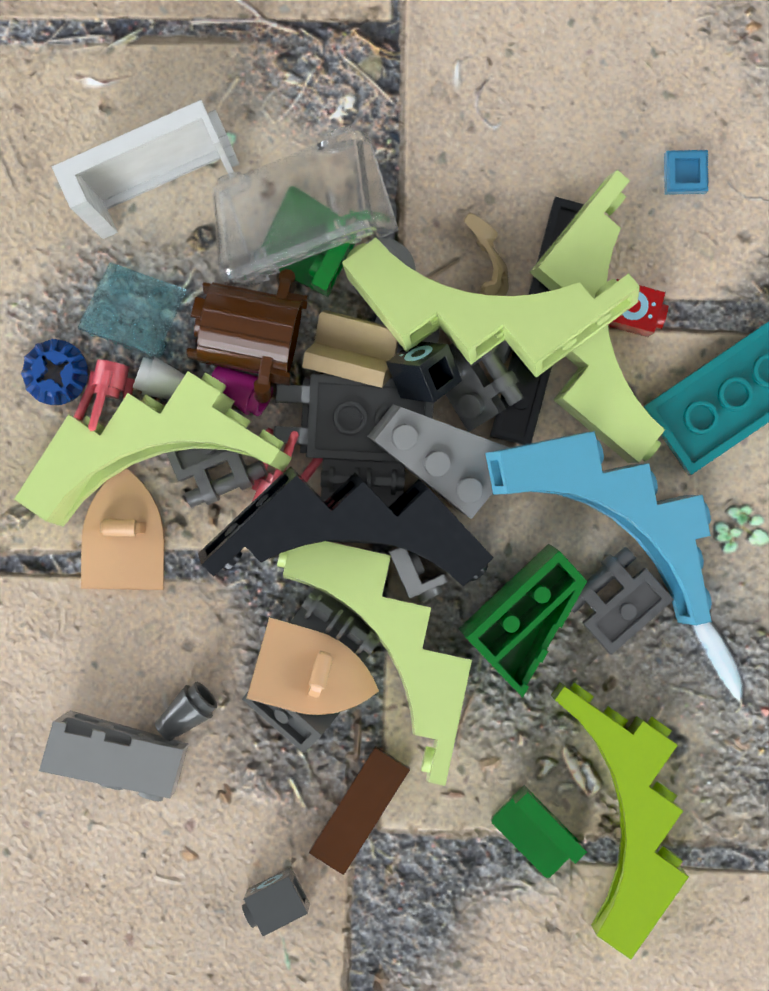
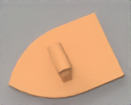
[81,468,165,590]
[246,617,379,715]

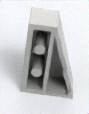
[39,710,189,801]

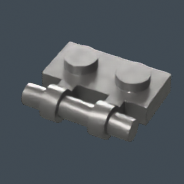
[446,343,524,432]
[166,409,267,508]
[571,547,674,655]

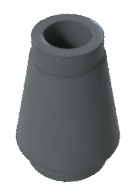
[155,682,217,741]

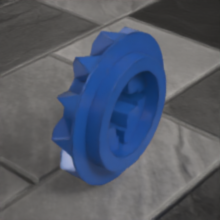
[21,339,88,405]

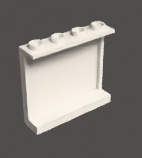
[52,100,239,239]

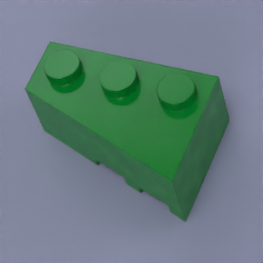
[458,544,587,698]

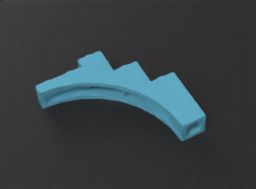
[485,431,712,626]

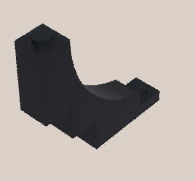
[198,466,494,586]

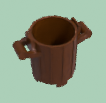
[187,269,307,403]

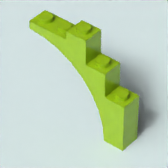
[551,682,689,960]

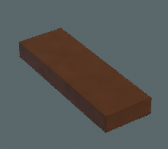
[309,746,410,875]

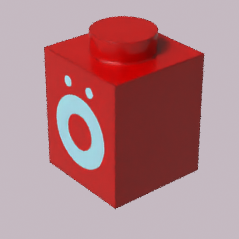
[608,279,669,337]

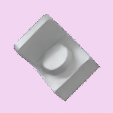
[389,547,448,602]

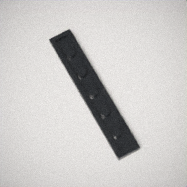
[490,197,584,445]

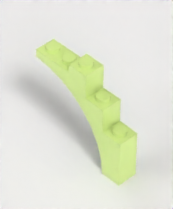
[14,371,292,527]

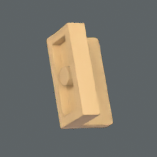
[302,310,399,388]

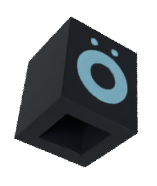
[386,341,462,403]

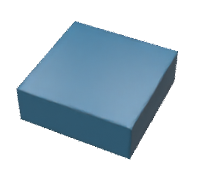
[664,150,708,195]

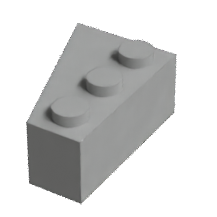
[367,404,509,519]

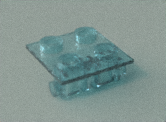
[78,262,187,358]

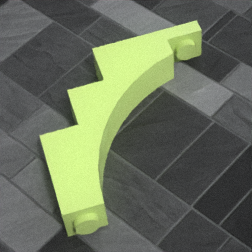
[529,170,665,463]
[342,238,640,377]
[277,541,472,786]

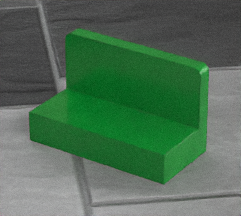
[491,785,587,878]

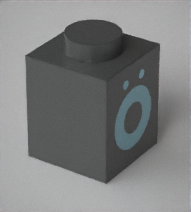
[242,867,310,936]

